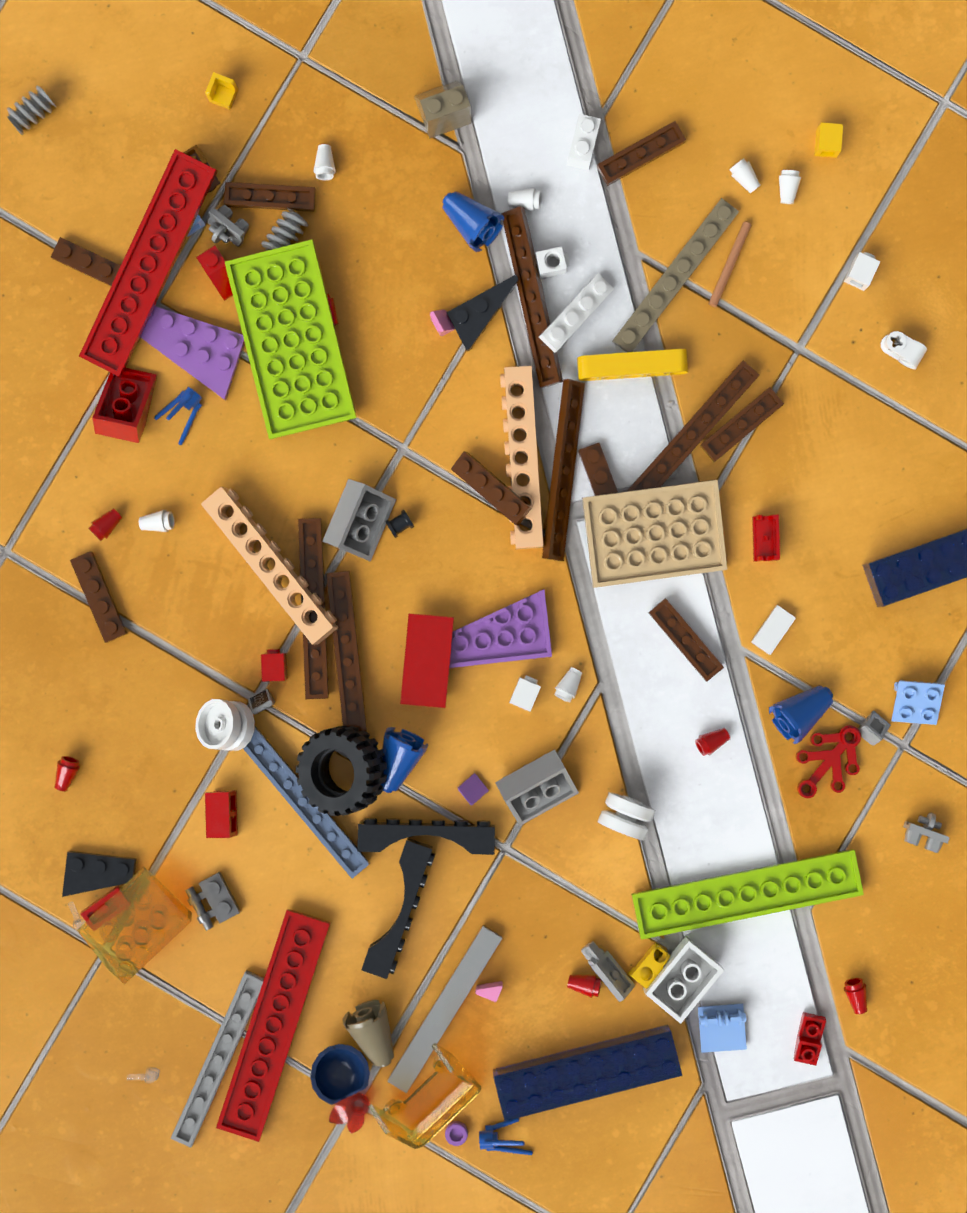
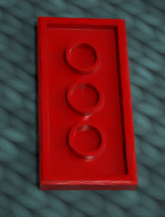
[400,613,454,708]

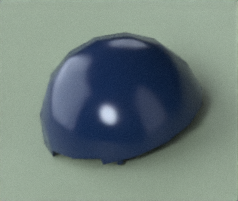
[310,1044,370,1105]

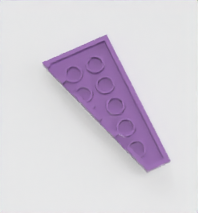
[140,306,245,401]
[449,590,552,668]

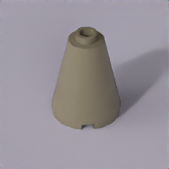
[343,1000,394,1067]

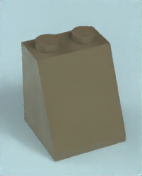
[414,81,471,139]

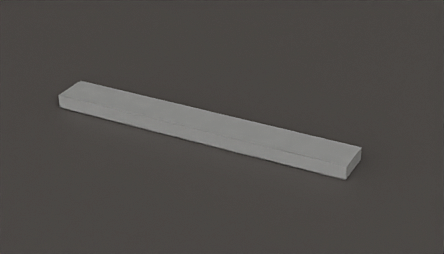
[387,925,502,1093]
[171,970,264,1148]

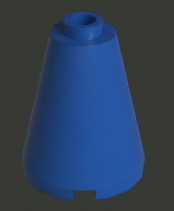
[443,192,504,252]
[769,685,833,744]
[381,727,428,793]

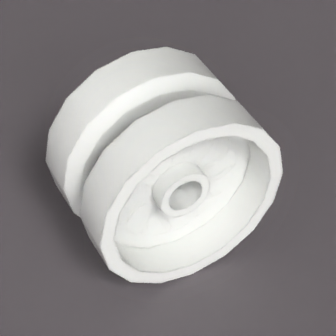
[195,699,255,751]
[597,792,656,841]

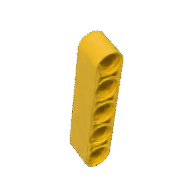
[577,349,688,381]

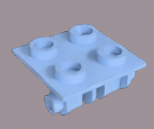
[891,680,945,725]
[698,1003,747,1053]

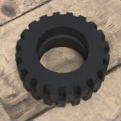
[296,725,387,816]

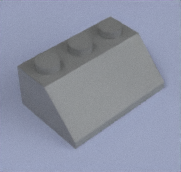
[323,479,396,561]
[495,749,579,826]

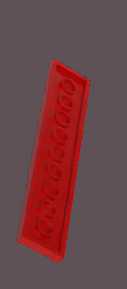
[79,149,218,377]
[216,909,330,1142]

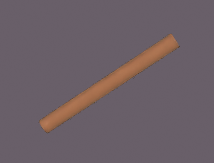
[708,222,752,307]

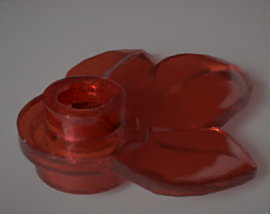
[329,1093,370,1134]

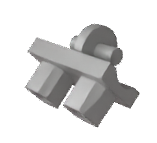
[207,205,249,247]
[903,813,950,853]

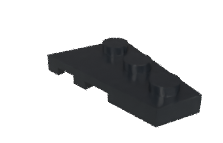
[62,851,137,897]

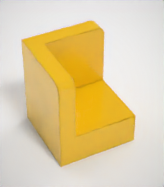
[205,72,238,110]
[814,123,843,158]

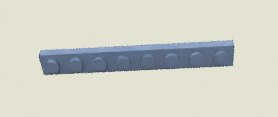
[243,725,370,879]

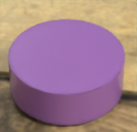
[445,1121,468,1146]

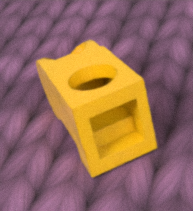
[627,943,670,989]

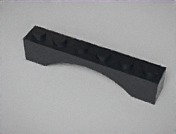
[357,818,495,855]
[361,838,435,979]

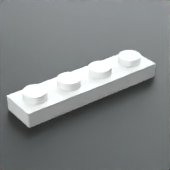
[539,273,614,353]

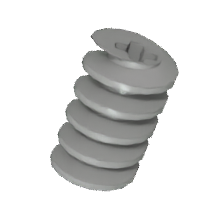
[7,85,56,135]
[261,208,308,251]

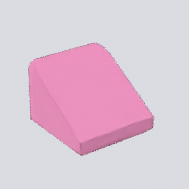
[430,310,455,337]
[475,981,503,1002]

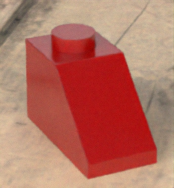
[196,245,233,301]

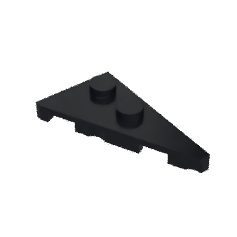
[447,275,519,351]

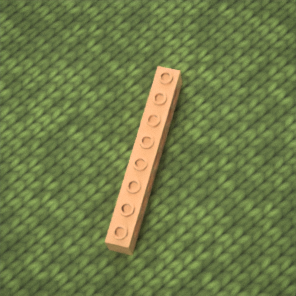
[500,366,543,549]
[201,487,338,645]

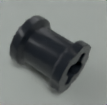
[385,510,414,538]

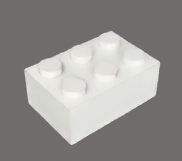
[643,936,724,1024]

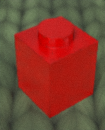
[261,649,287,682]

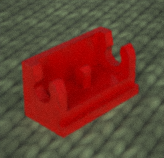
[752,514,780,562]
[205,790,238,838]

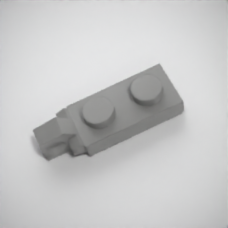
[581,941,635,1002]

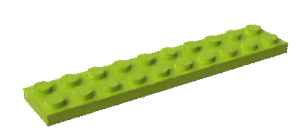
[632,849,864,940]

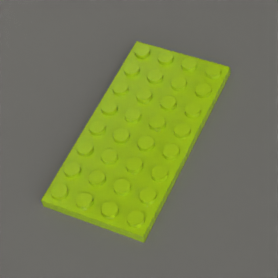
[225,240,357,439]

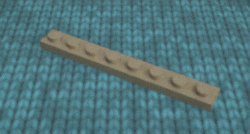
[612,198,739,352]

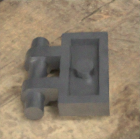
[185,872,241,931]

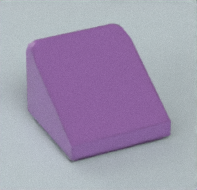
[457,773,489,806]

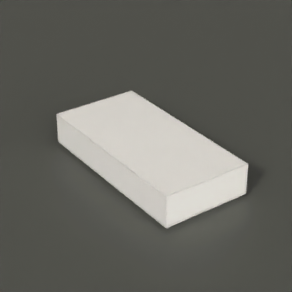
[751,605,796,655]

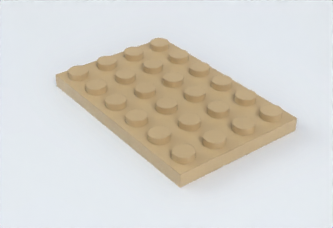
[582,480,727,588]

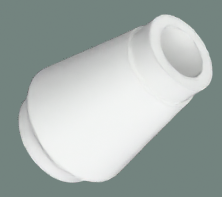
[313,144,336,180]
[729,158,761,193]
[779,170,801,204]
[508,188,541,211]
[139,510,174,532]
[554,667,583,703]

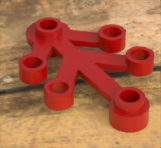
[795,725,861,798]

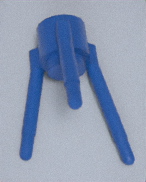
[154,387,202,445]
[479,1117,533,1155]

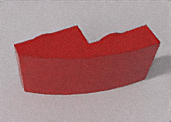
[793,1012,826,1066]

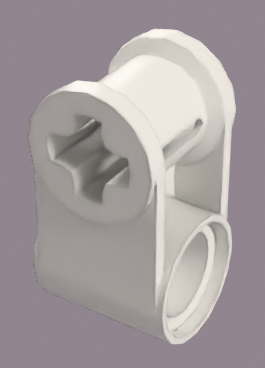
[880,331,927,369]

